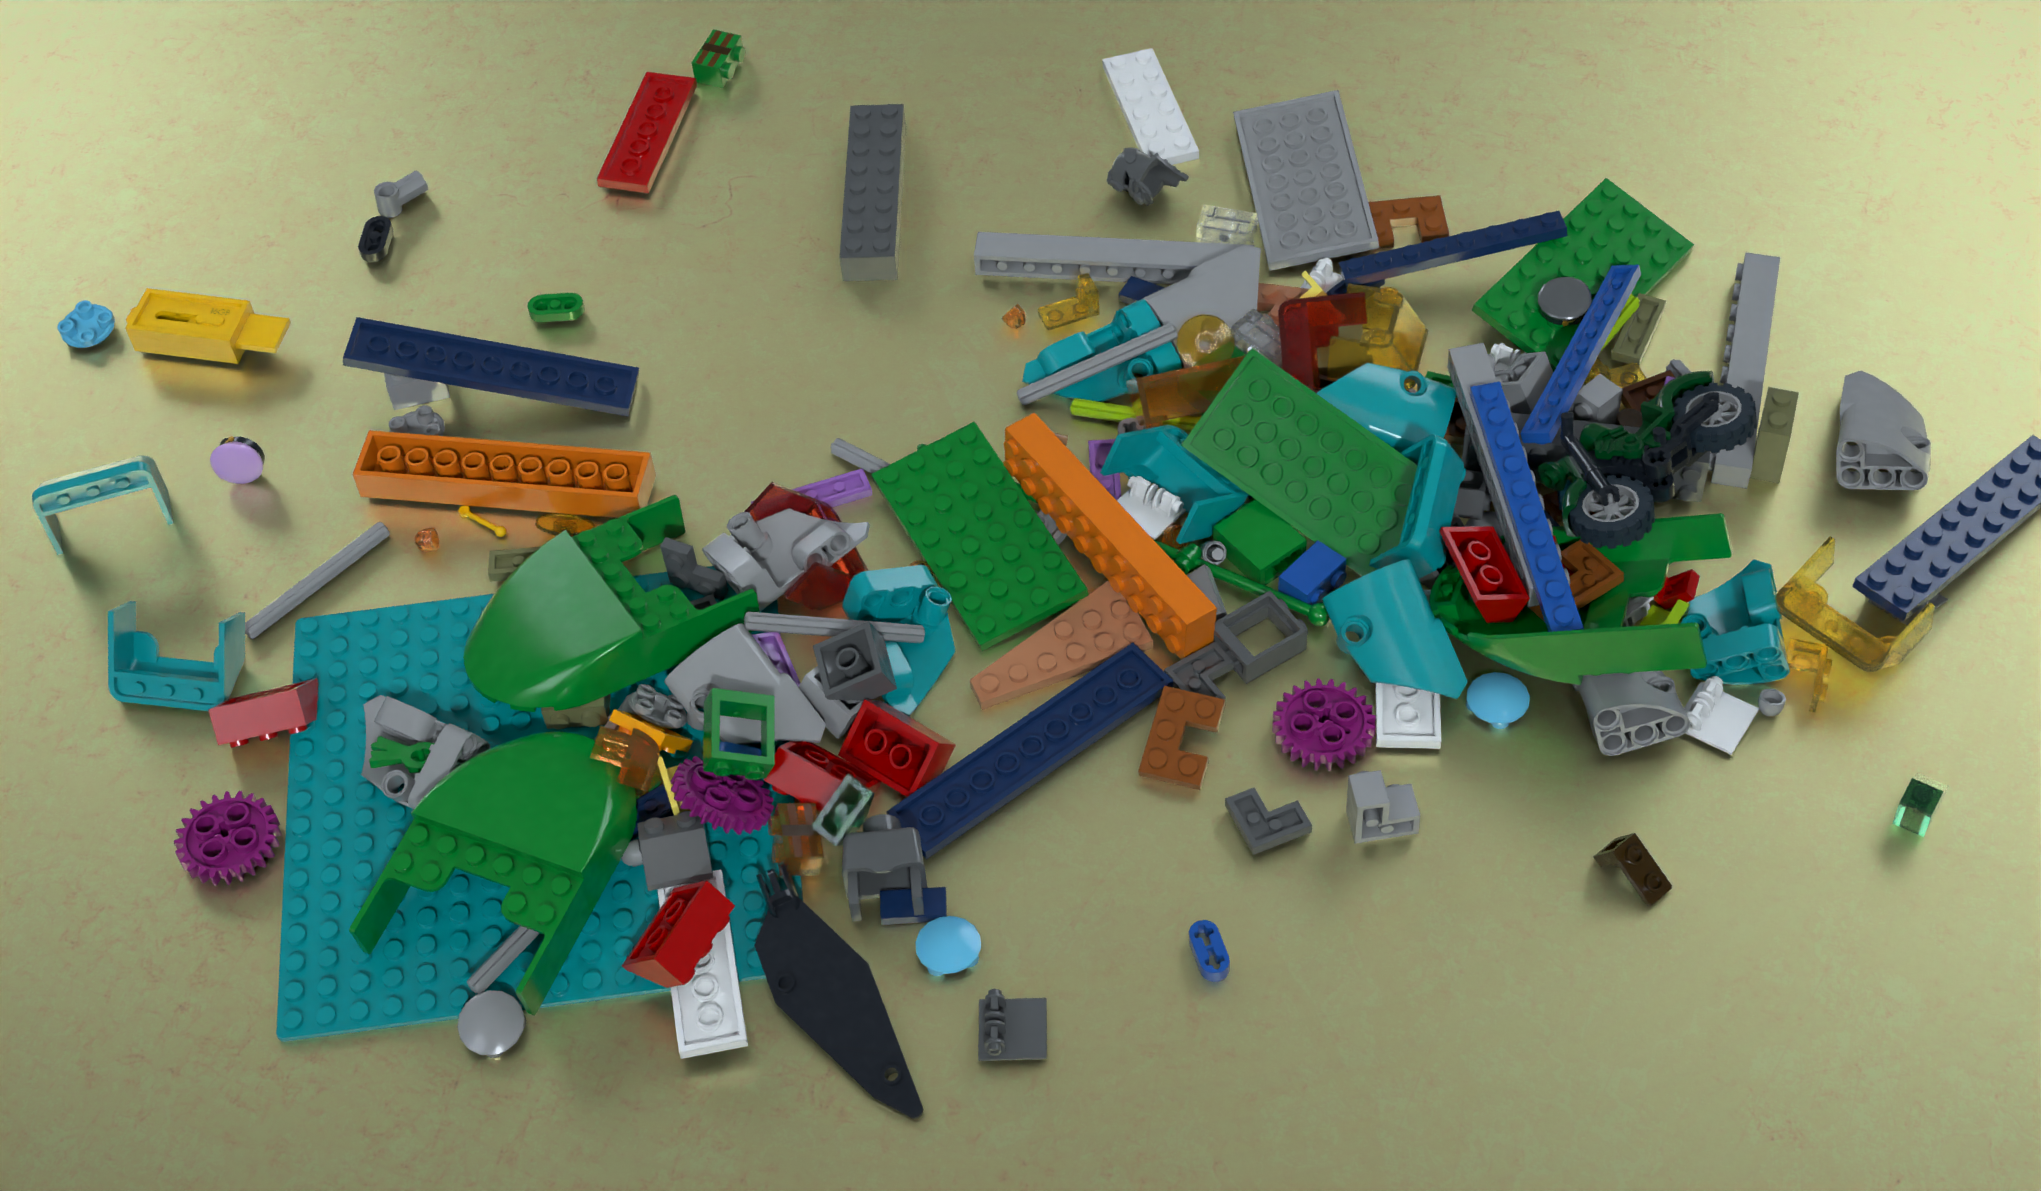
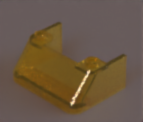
[1327,284,1428,390]
[1776,536,1935,672]

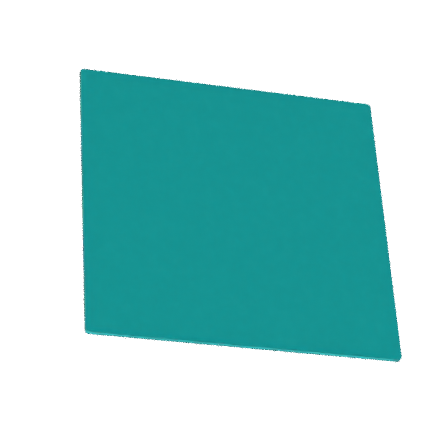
[276,566,803,1042]

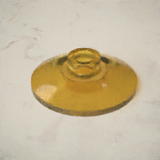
[1177,314,1234,371]
[535,514,595,537]

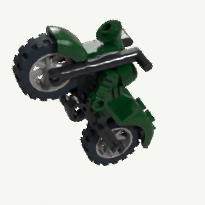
[1538,371,1757,549]

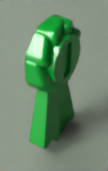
[369,736,435,773]

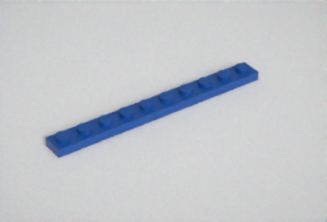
[1520,265,1641,444]
[1470,381,1584,632]

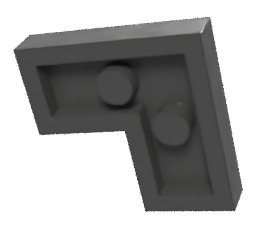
[660,537,728,600]
[1164,641,1234,702]
[1225,787,1312,855]

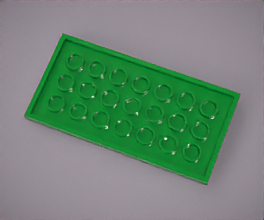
[1472,178,1694,372]
[1181,348,1418,576]
[871,421,1089,651]

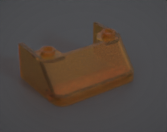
[1126,355,1246,429]

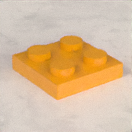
[609,709,693,754]

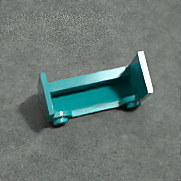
[1100,425,1249,544]
[1369,434,1466,579]
[32,456,174,555]
[108,601,245,711]

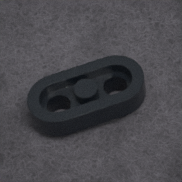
[358,216,393,262]

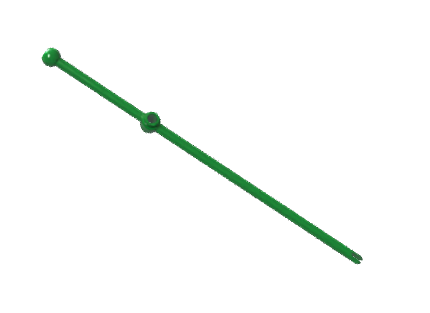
[917,444,1330,627]

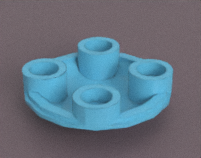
[57,300,115,348]
[1466,672,1530,729]
[915,916,981,976]

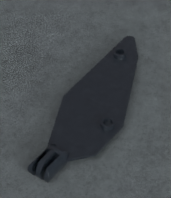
[755,863,923,1119]

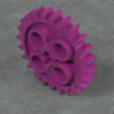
[1272,678,1376,771]
[671,756,774,835]
[174,791,282,886]

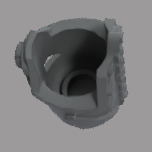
[1107,148,1189,206]

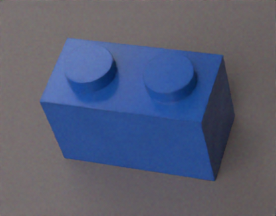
[1278,540,1347,605]

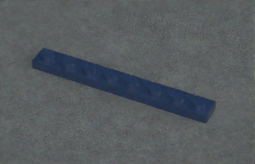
[1339,211,1567,288]

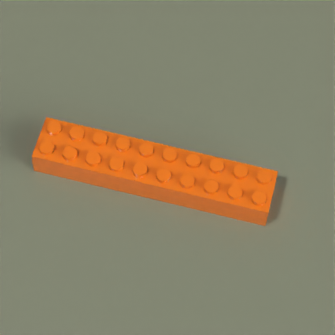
[1003,413,1217,660]
[352,430,656,518]

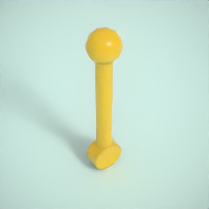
[458,505,507,537]

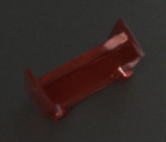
[1278,292,1367,393]
[744,482,869,610]

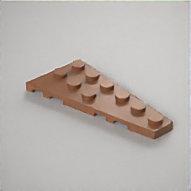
[970,580,1153,710]

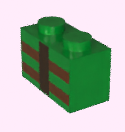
[691,29,746,88]

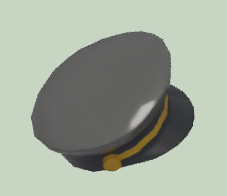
[1538,277,1591,326]

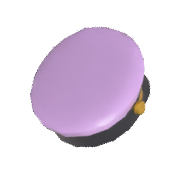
[210,436,265,484]

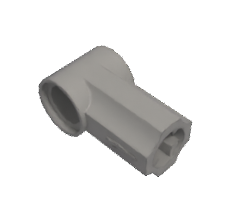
[374,171,428,218]

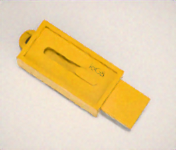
[125,288,291,364]

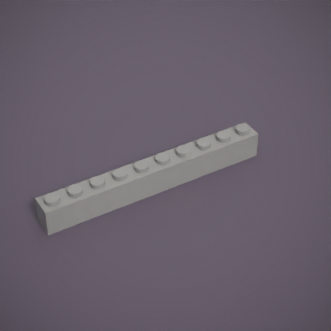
[974,232,1255,285]
[1708,252,1780,489]
[1447,343,1570,607]

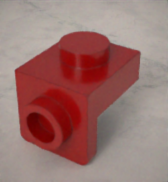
[1654,569,1700,610]

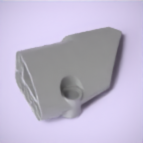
[1142,245,1261,374]
[1836,371,1931,490]
[702,508,870,612]
[665,623,826,745]
[1572,671,1690,756]
[361,695,491,809]

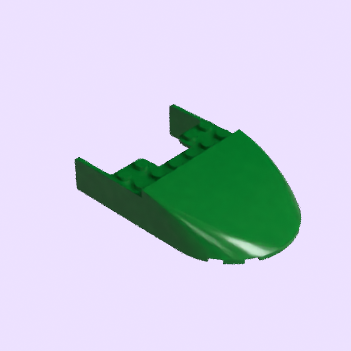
[463,495,760,712]
[1430,513,1732,685]
[349,732,638,1016]

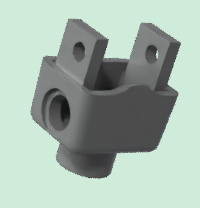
[842,814,928,922]

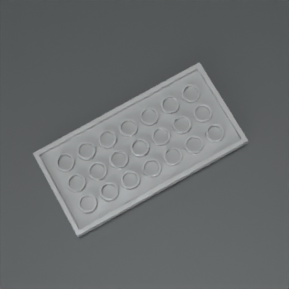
[1233,90,1379,271]

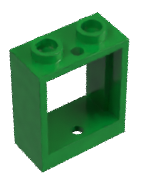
[703,688,775,780]

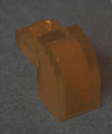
[590,726,660,792]

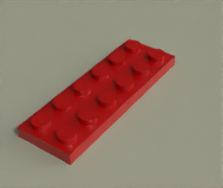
[597,72,697,193]

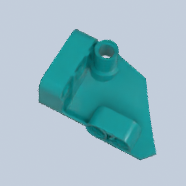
[1022,299,1182,402]
[1316,363,1456,453]
[1322,559,1468,699]
[1681,559,1790,685]
[842,565,955,717]

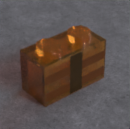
[768,803,824,876]

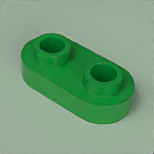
[527,293,585,322]

